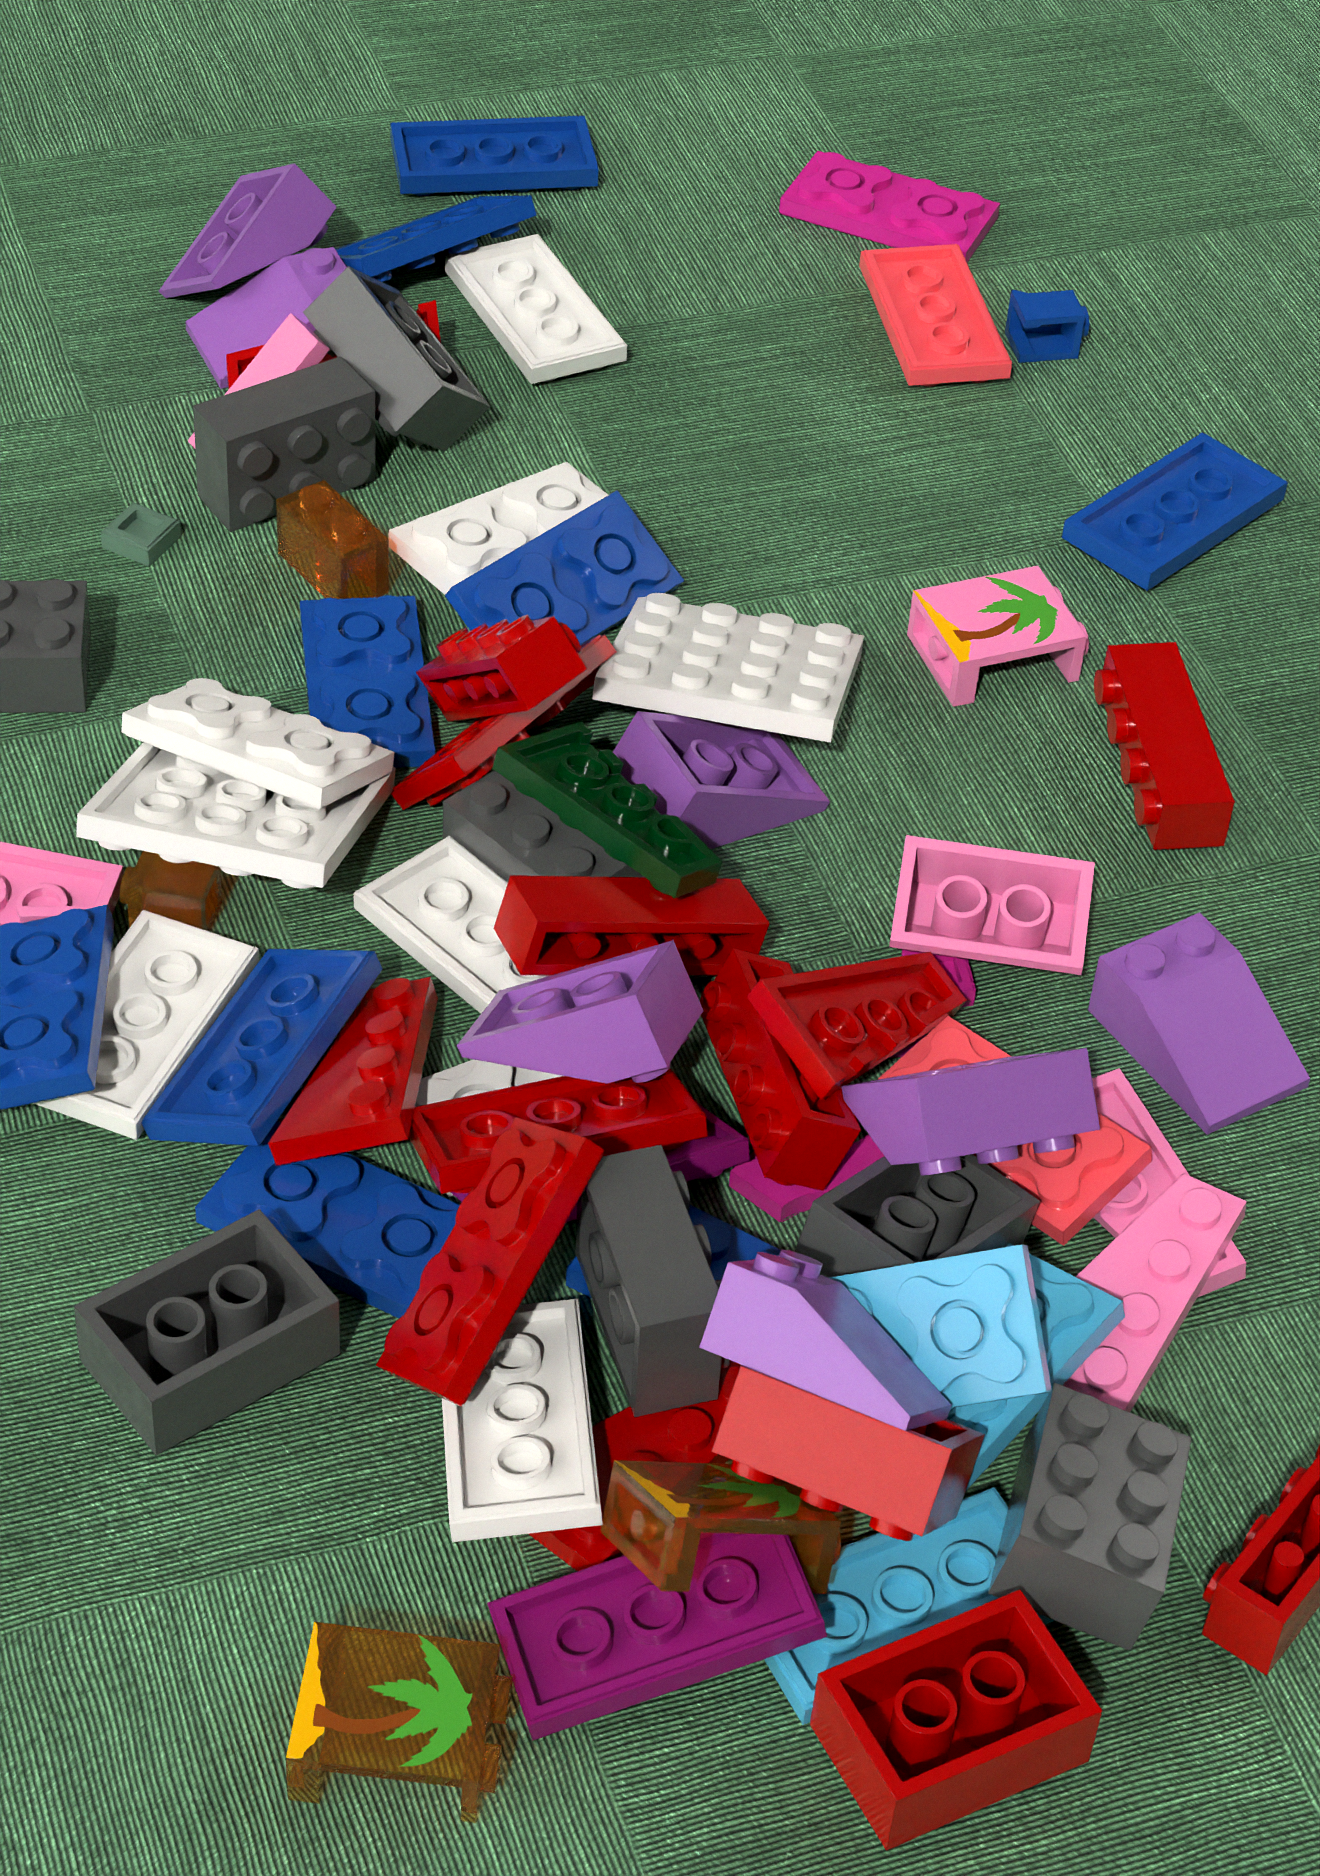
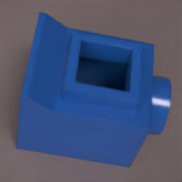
[1005,290,1089,363]

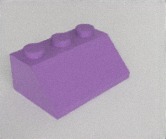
[841,1048,1100,1175]

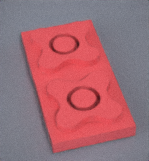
[859,244,1012,386]
[877,1016,1152,1246]

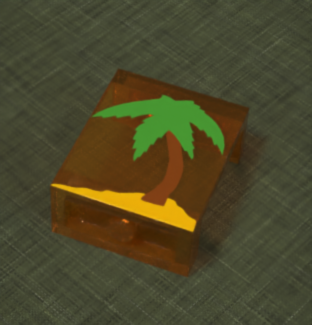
[600,1460,841,1594]
[286,1622,513,1823]

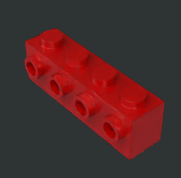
[416,614,587,722]
[1094,642,1235,850]
[493,875,770,975]
[700,948,861,1191]
[1202,1445,1320,1676]

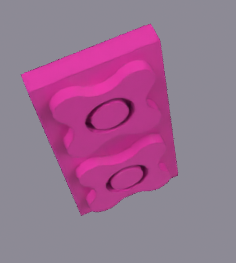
[779,151,1000,262]

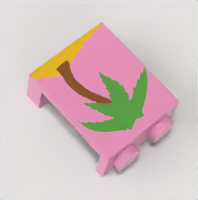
[907,566,1089,707]

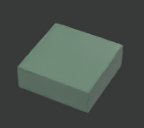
[101,502,181,567]

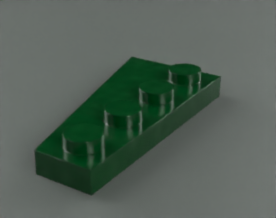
[492,721,723,898]

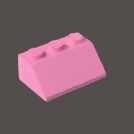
[889,835,1095,975]

